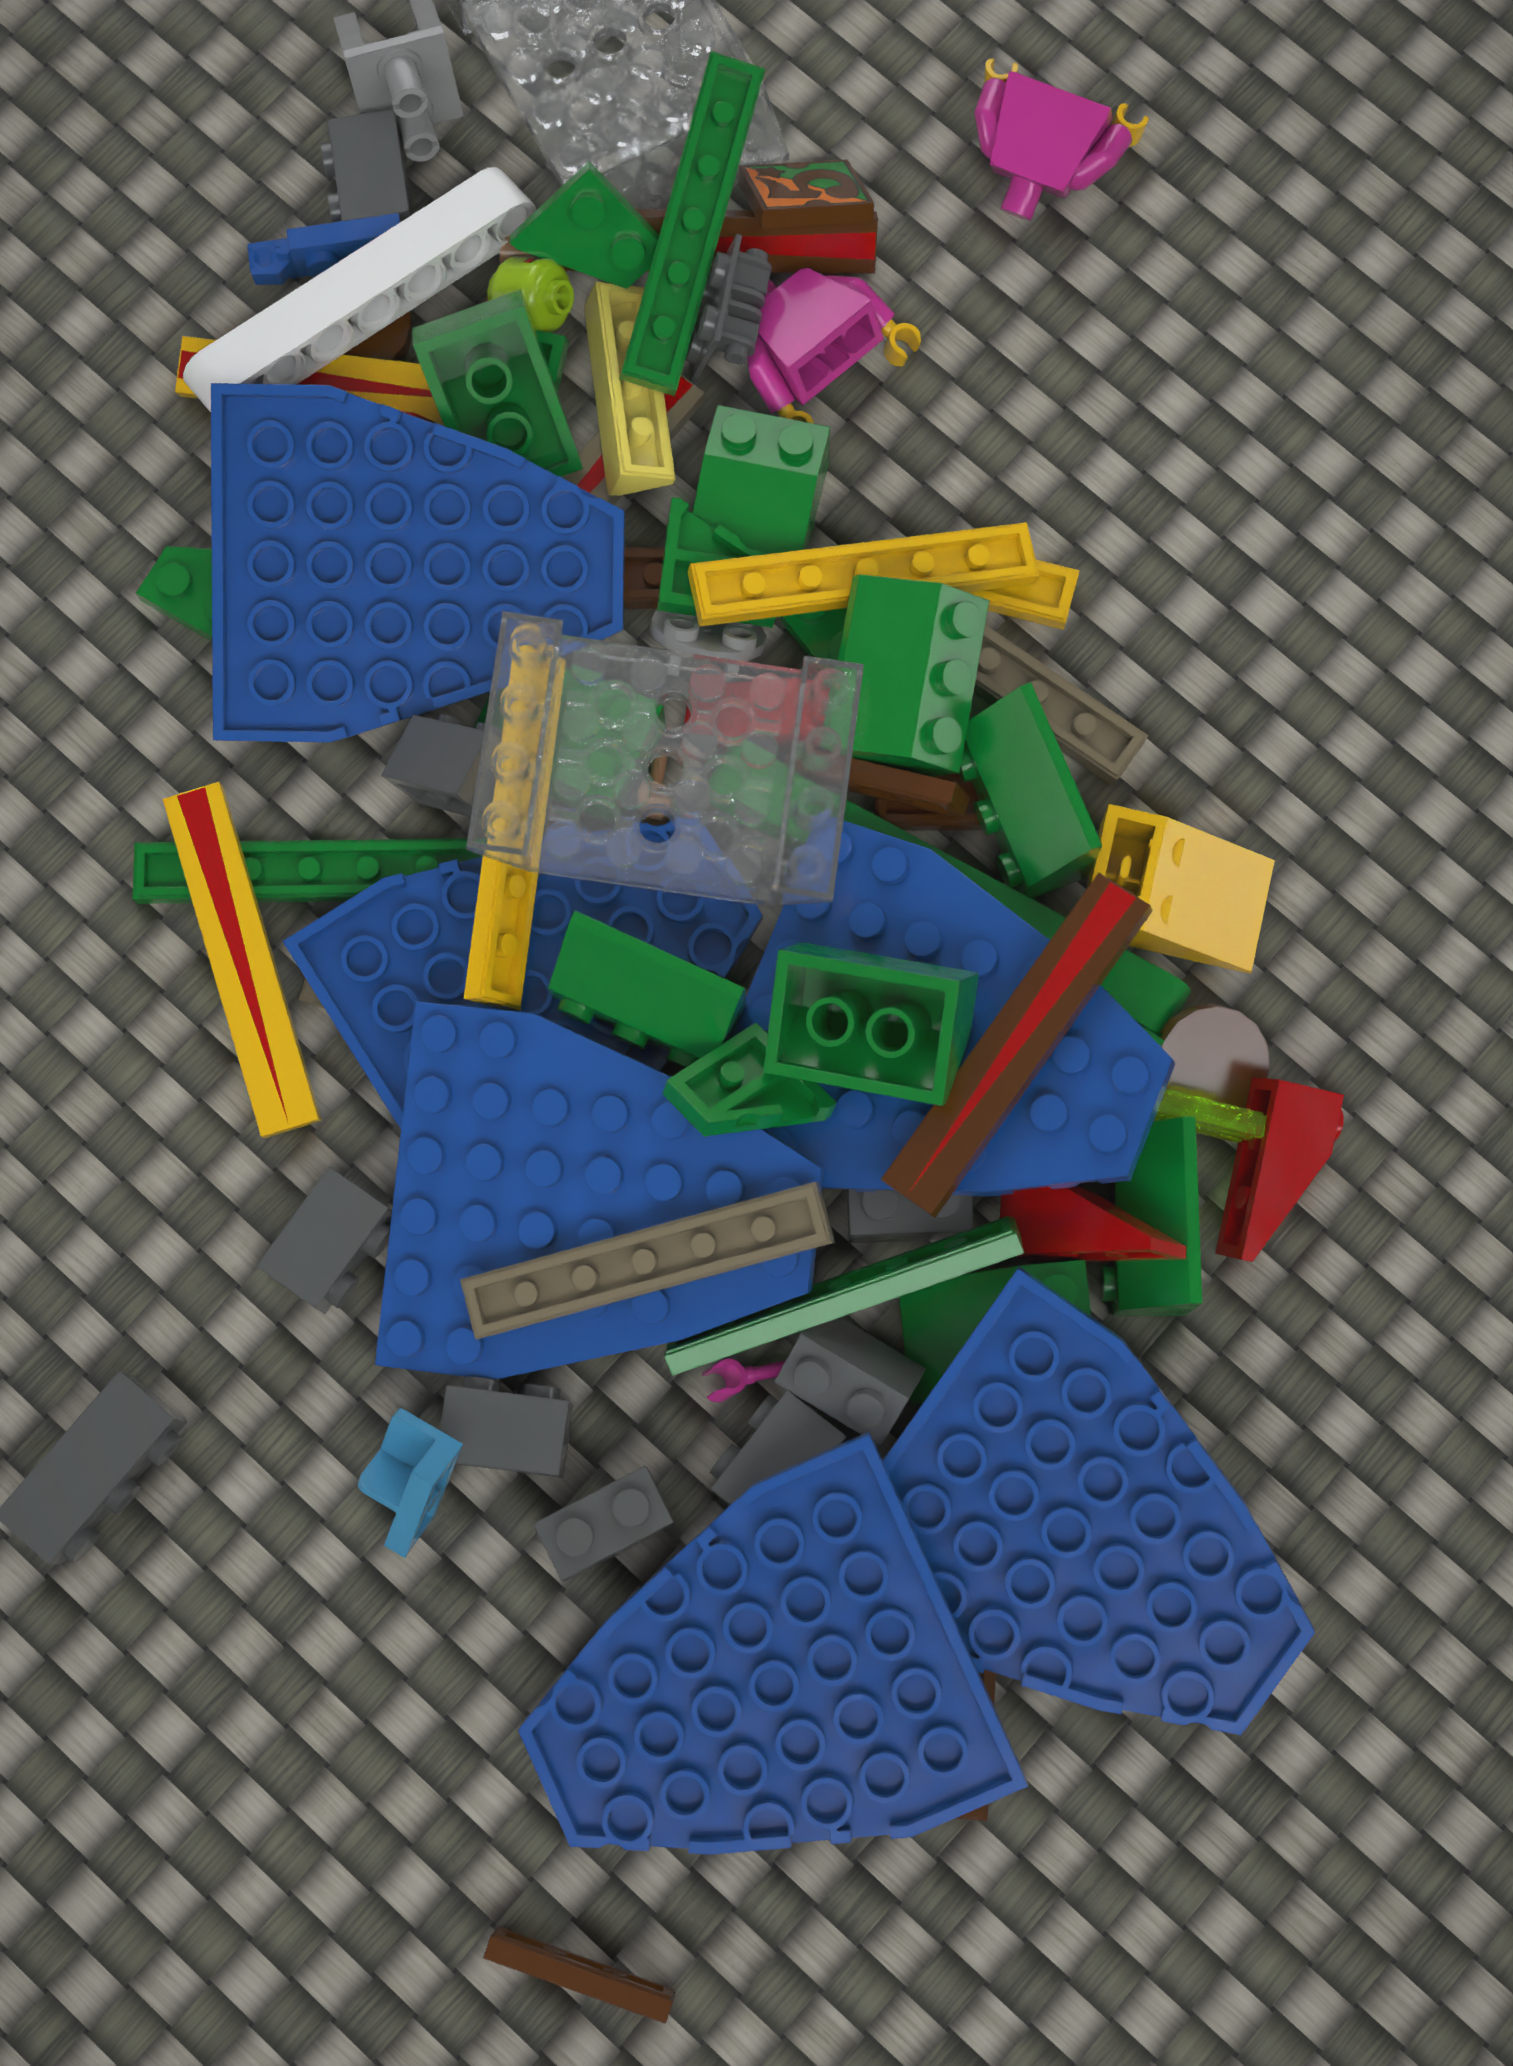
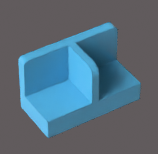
[358,1408,463,1558]

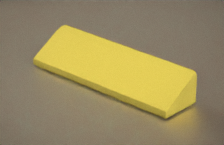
[584,282,676,496]

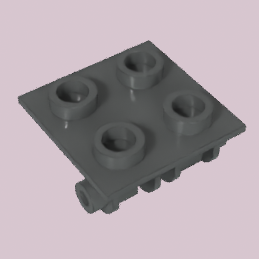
[685,234,772,385]

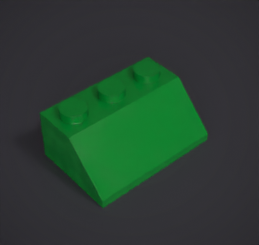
[822,574,989,777]
[958,682,1102,899]
[548,911,746,1070]
[763,942,979,1106]
[1100,1117,1203,1316]

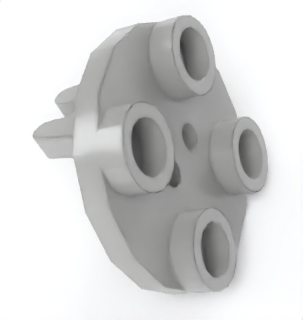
[650,610,767,684]

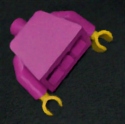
[974,59,1149,221]
[747,268,921,424]

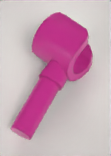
[702,1358,786,1403]

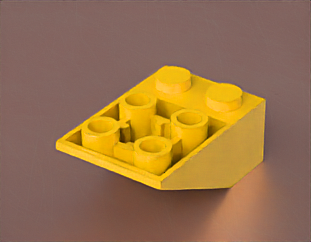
[1086,804,1275,974]

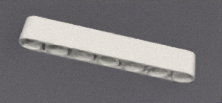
[183,167,537,412]

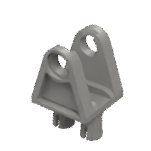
[333,0,464,162]

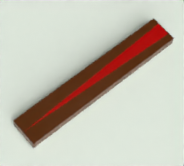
[537,208,878,273]
[881,872,1153,1218]

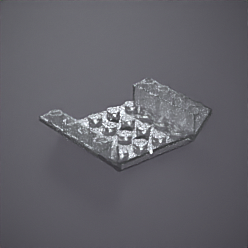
[445,0,789,209]
[466,611,864,906]

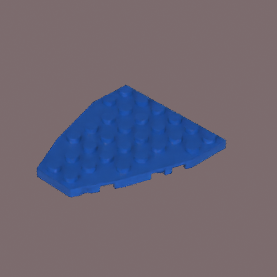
[211,383,625,743]
[730,813,1175,1196]
[282,817,763,1129]
[375,1001,825,1380]
[883,1267,1315,1735]
[518,1431,1028,1855]

